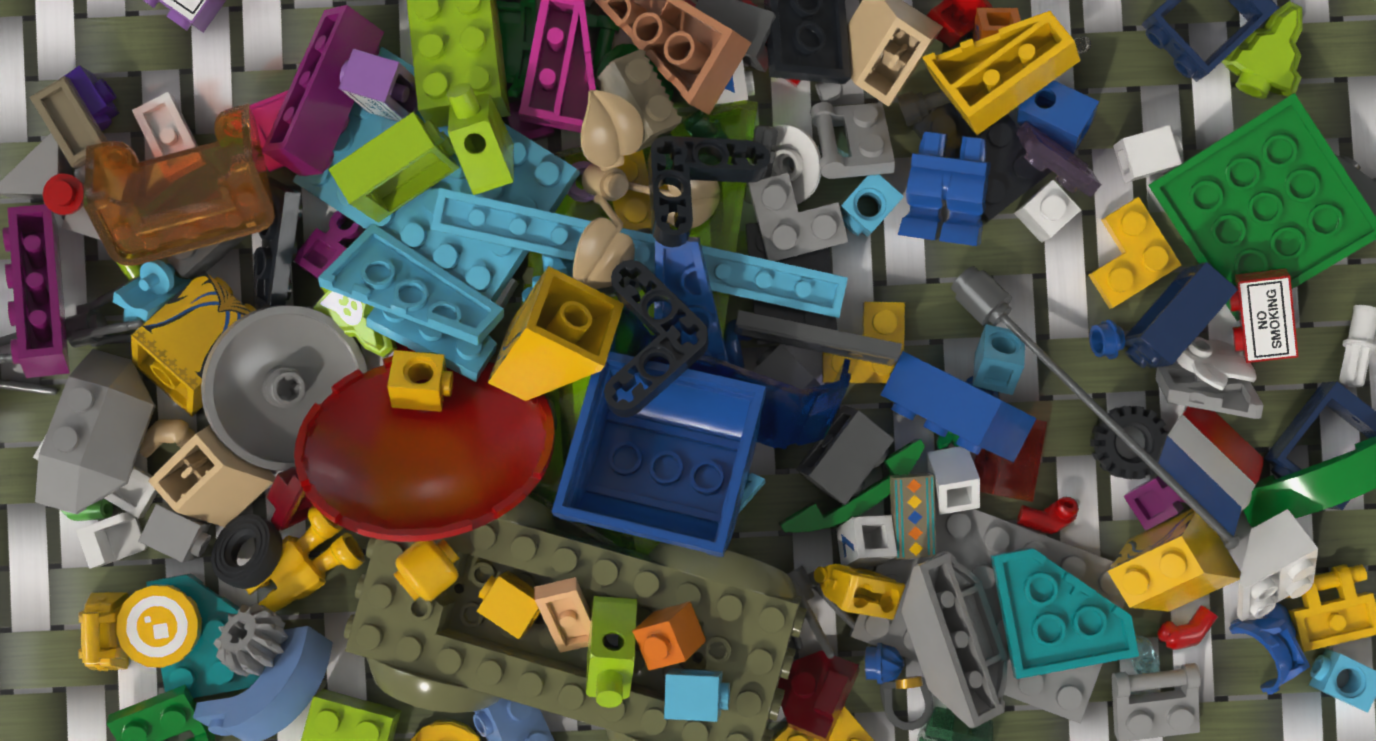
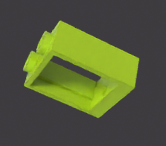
[328,112,459,223]

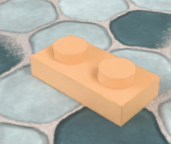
[534,577,592,653]

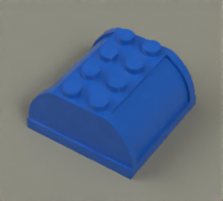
[552,351,766,558]

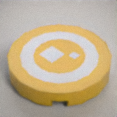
[116,584,202,668]

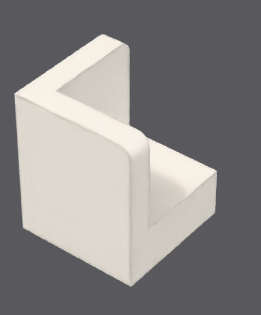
[76,512,148,569]

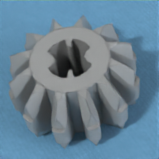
[213,603,288,677]

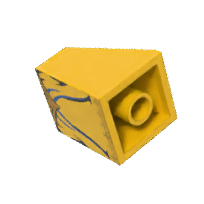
[488,266,624,401]
[131,270,256,417]
[1107,509,1241,612]

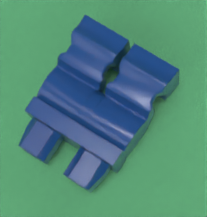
[898,131,991,246]

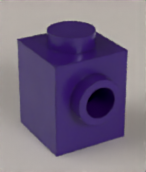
[58,65,120,131]

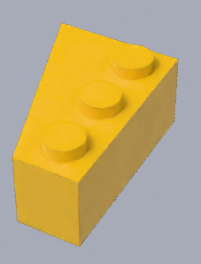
[922,11,1080,135]

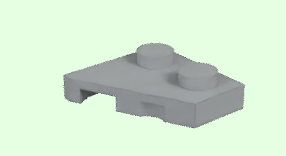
[1156,364,1264,419]

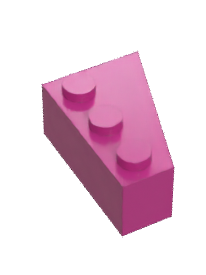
[519,0,596,133]

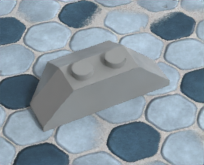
[35,349,156,514]
[901,553,1008,728]

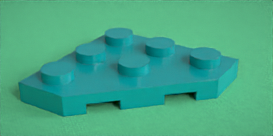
[990,547,1139,679]
[146,573,266,698]

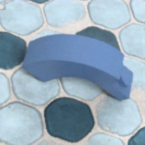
[193,626,333,741]

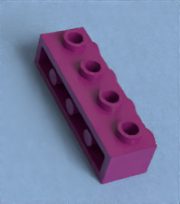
[261,5,384,176]
[2,204,70,378]

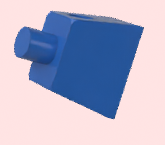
[1017,80,1099,156]

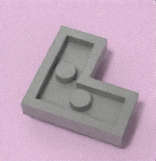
[748,172,848,261]

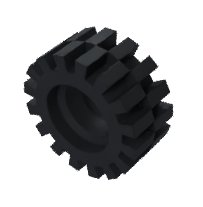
[1090,406,1169,479]

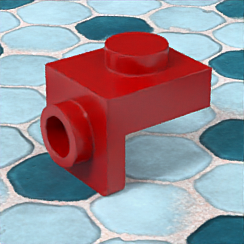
[926,0,993,48]

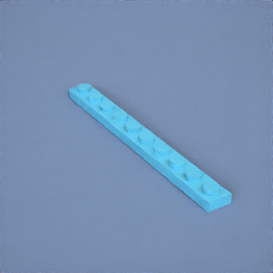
[430,188,848,318]

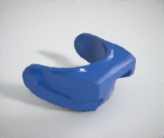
[1229,618,1310,695]

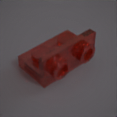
[974,420,1047,502]

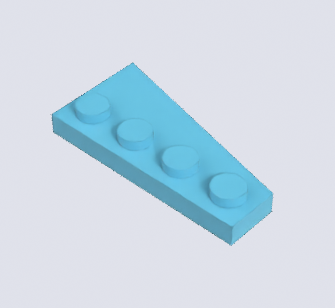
[318,223,504,346]

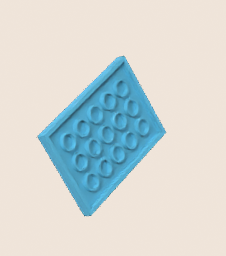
[293,47,580,302]

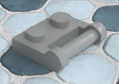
[810,102,895,179]
[1112,663,1201,741]

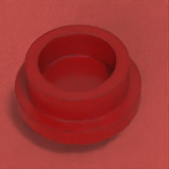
[43,173,86,215]

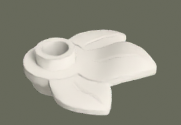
[1177,337,1257,390]

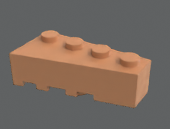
[594,0,752,115]

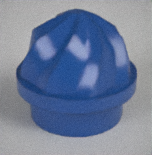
[865,643,904,684]

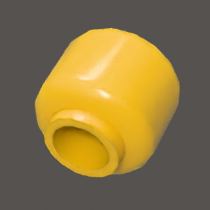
[393,539,460,601]

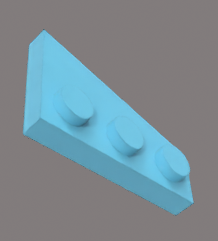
[366,307,497,382]

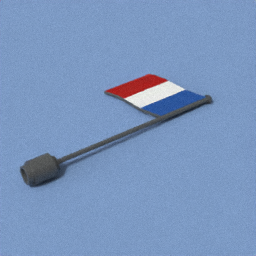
[951,266,1263,549]

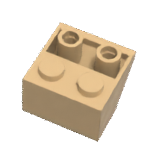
[847,0,943,107]
[148,425,276,527]

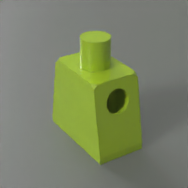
[446,83,514,195]
[586,596,637,708]

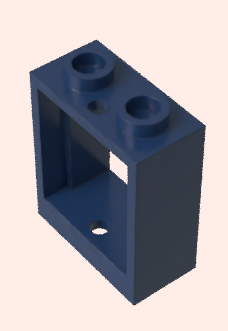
[1141,0,1279,82]
[1125,262,1238,368]
[1263,381,1376,511]

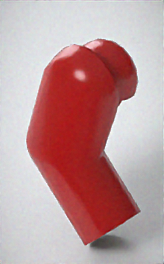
[1017,496,1079,534]
[1157,605,1218,650]

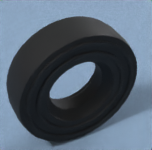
[211,514,282,589]

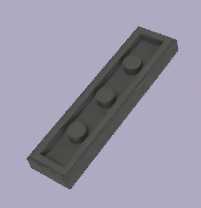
[734,310,902,366]

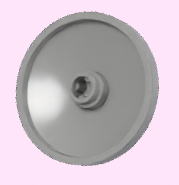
[201,305,368,471]

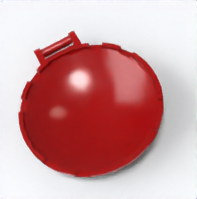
[294,342,555,542]

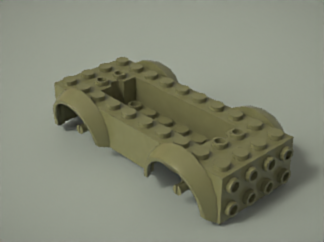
[344,497,807,741]

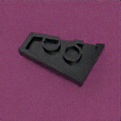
[254,175,303,308]

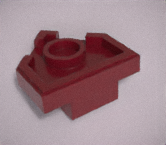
[267,466,313,531]
[777,650,860,741]

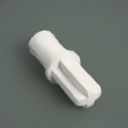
[1339,305,1376,387]

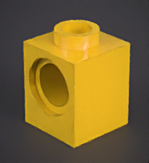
[387,350,453,412]
[476,571,541,639]

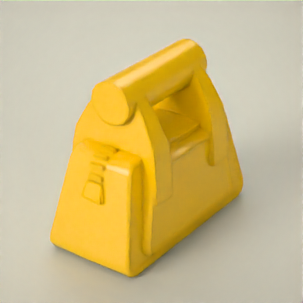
[814,563,906,619]
[78,592,129,671]

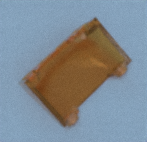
[83,103,275,266]

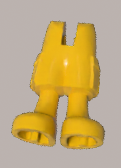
[245,506,365,613]

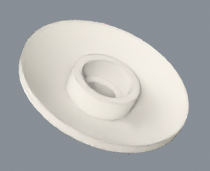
[771,124,821,204]

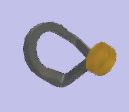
[880,676,933,731]

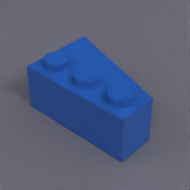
[881,351,1037,462]

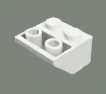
[1237,509,1318,621]

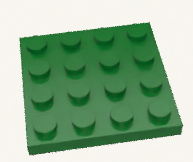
[1148,93,1376,321]

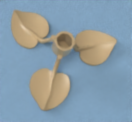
[572,90,721,289]

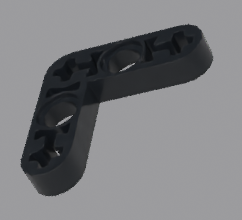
[648,136,770,248]
[604,260,709,417]

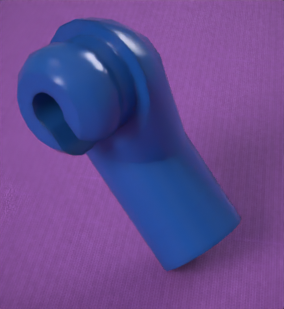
[723,319,752,379]

